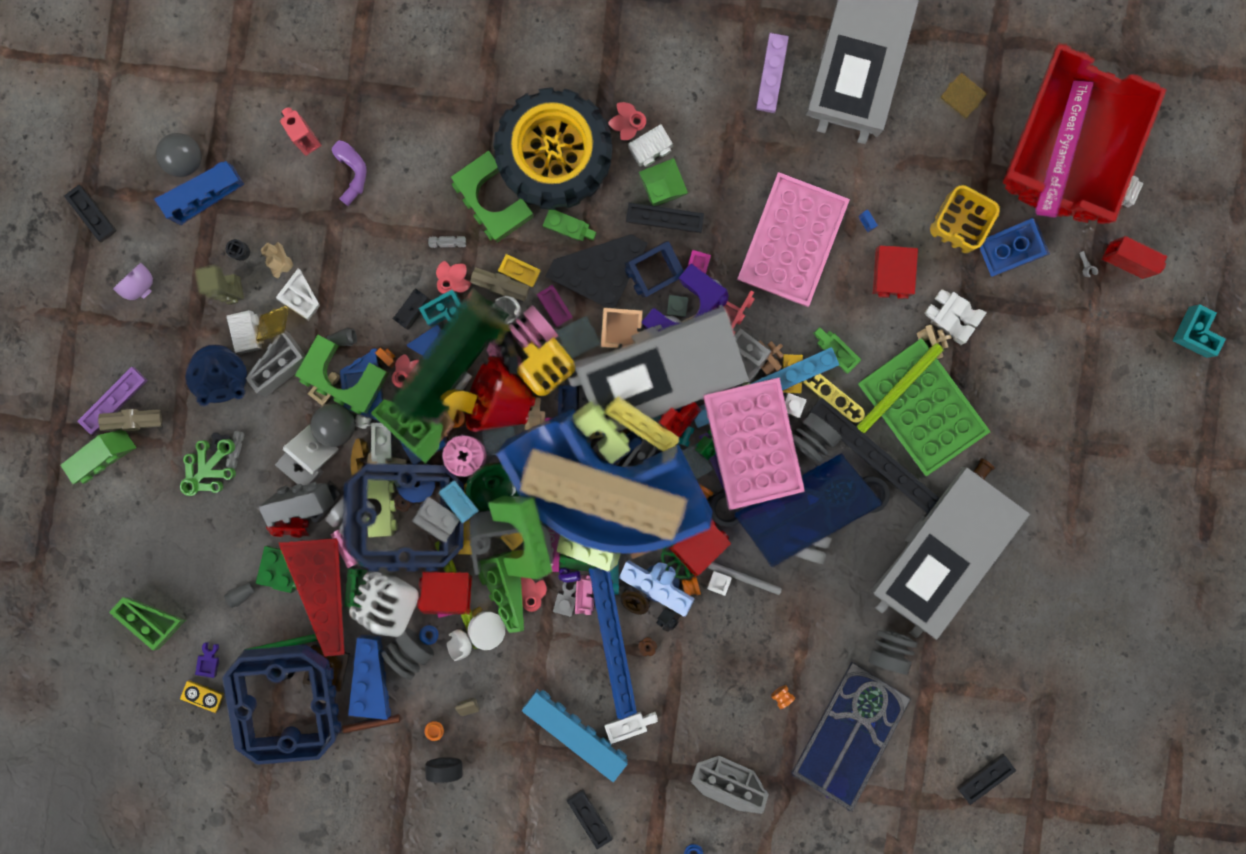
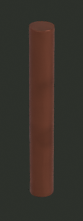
[342,715,401,733]

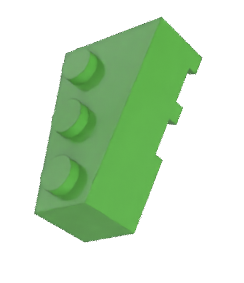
[61,429,136,484]
[109,597,186,651]

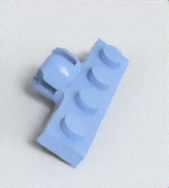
[619,560,695,617]

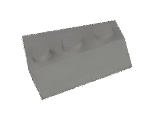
[246,328,306,397]

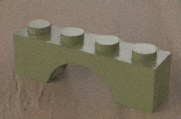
[195,266,244,305]

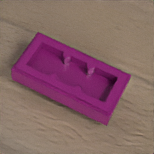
[536,285,573,327]

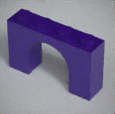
[641,264,729,331]

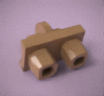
[759,340,784,375]

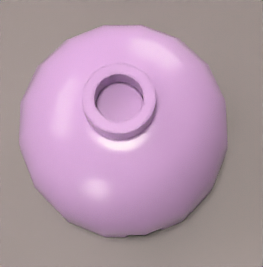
[113,263,153,300]

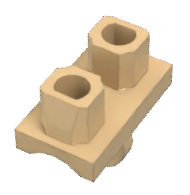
[261,242,293,278]
[917,324,952,359]

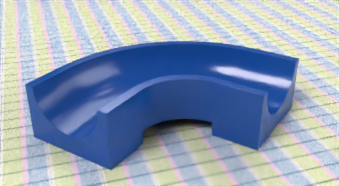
[497,408,713,553]

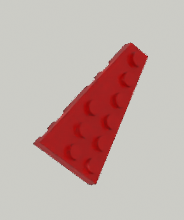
[278,538,344,656]

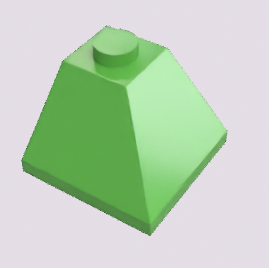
[639,158,688,206]

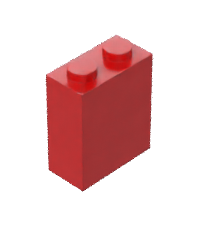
[1102,236,1167,279]
[873,245,918,299]
[669,519,731,576]
[417,572,472,615]

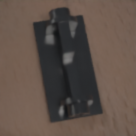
[656,608,682,632]

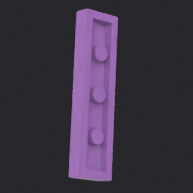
[77,367,148,435]

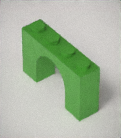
[451,151,534,243]
[295,335,389,414]
[489,496,553,579]

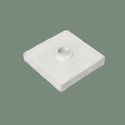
[283,425,339,474]

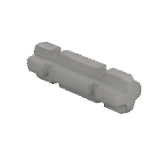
[428,236,466,248]
[226,431,245,469]

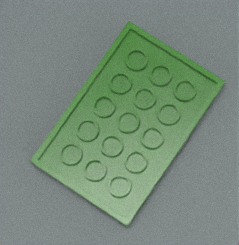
[858,338,991,476]

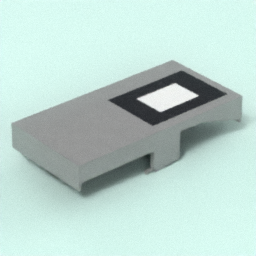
[806,0,919,144]
[568,305,749,437]
[870,467,1030,639]

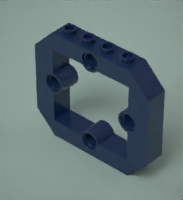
[342,463,464,571]
[222,645,341,765]

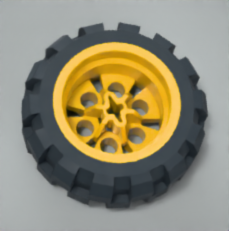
[493,87,612,210]

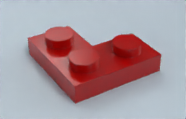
[659,402,702,437]

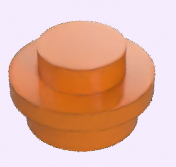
[424,721,444,741]

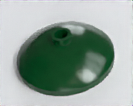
[465,462,519,511]

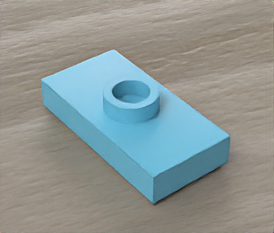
[438,480,479,524]

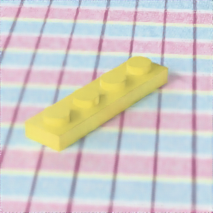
[605,397,679,451]

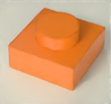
[375,348,396,368]

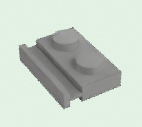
[412,497,459,542]

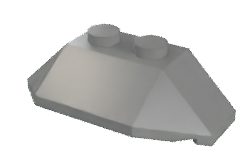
[691,756,769,813]

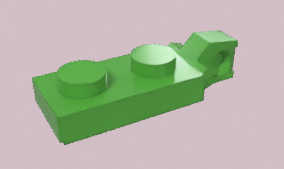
[543,210,596,241]
[813,327,861,374]

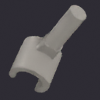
[1079,251,1098,277]

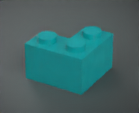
[419,289,461,327]
[1173,304,1226,358]

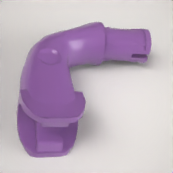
[332,140,367,206]

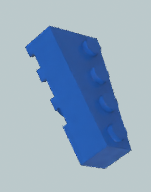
[154,161,244,225]
[348,635,391,720]

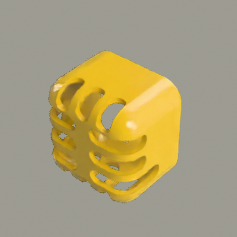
[930,185,1000,253]
[517,338,575,396]

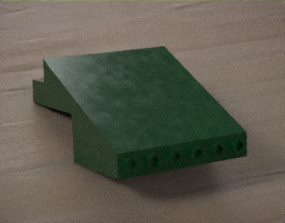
[391,288,511,424]

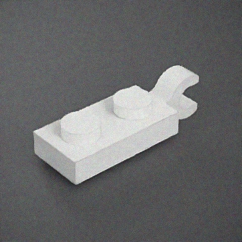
[371,423,392,464]
[604,712,658,744]

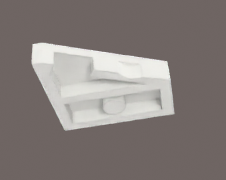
[276,269,320,321]

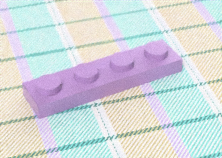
[756,33,789,113]

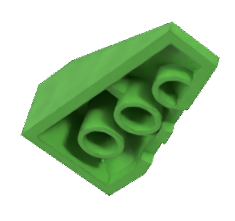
[371,399,443,463]
[478,550,524,633]

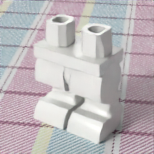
[924,290,987,345]

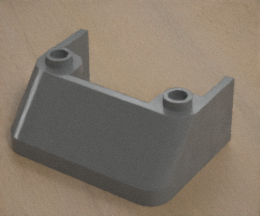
[470,510,554,575]

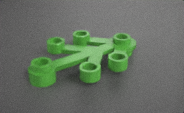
[180,439,236,496]

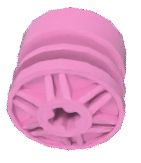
[509,305,559,350]
[443,436,487,477]

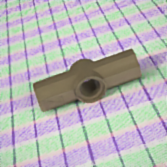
[470,267,530,302]
[98,409,162,431]

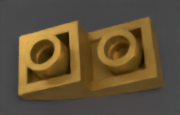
[351,438,369,475]

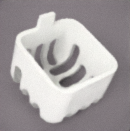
[349,571,419,637]

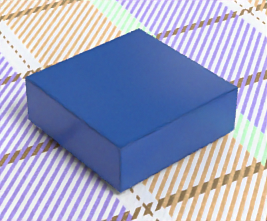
[858,209,878,232]

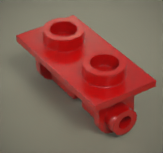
[266,518,309,538]

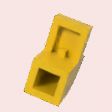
[439,389,477,420]

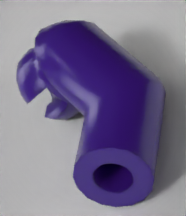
[558,568,581,583]

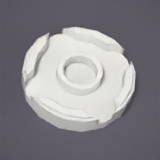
[467,611,505,650]

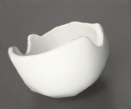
[495,296,521,325]
[447,629,472,661]

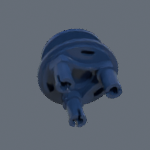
[186,345,247,406]

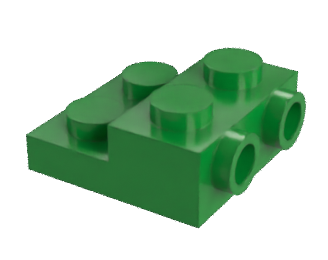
[256,546,297,593]

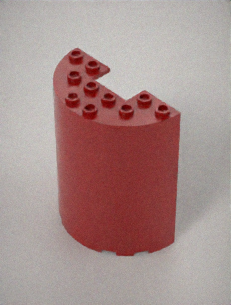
[1003,44,1167,224]

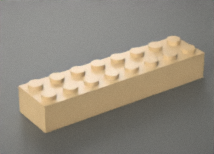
[520,449,687,540]

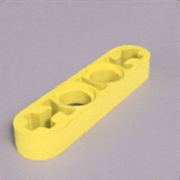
[803,374,865,423]

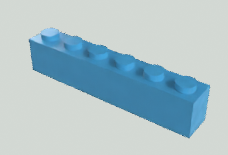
[522,689,628,782]

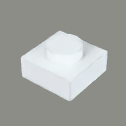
[707,570,732,596]

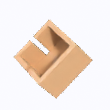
[601,308,642,348]

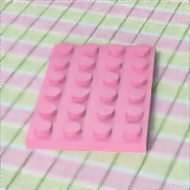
[737,172,850,307]
[703,378,805,510]

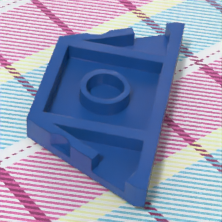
[340,349,383,420]

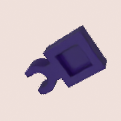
[195,642,219,678]

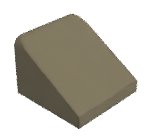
[455,697,479,716]

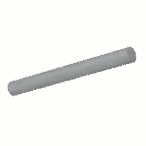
[707,562,782,595]

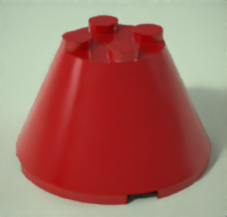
[465,356,536,431]

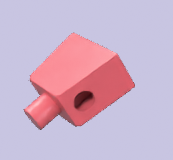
[280,107,322,156]

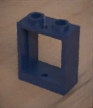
[625,241,684,297]

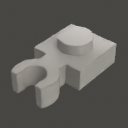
[553,582,576,617]

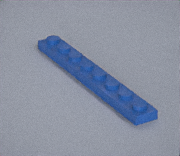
[589,567,637,719]

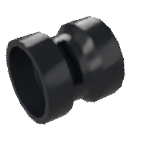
[225,239,250,261]

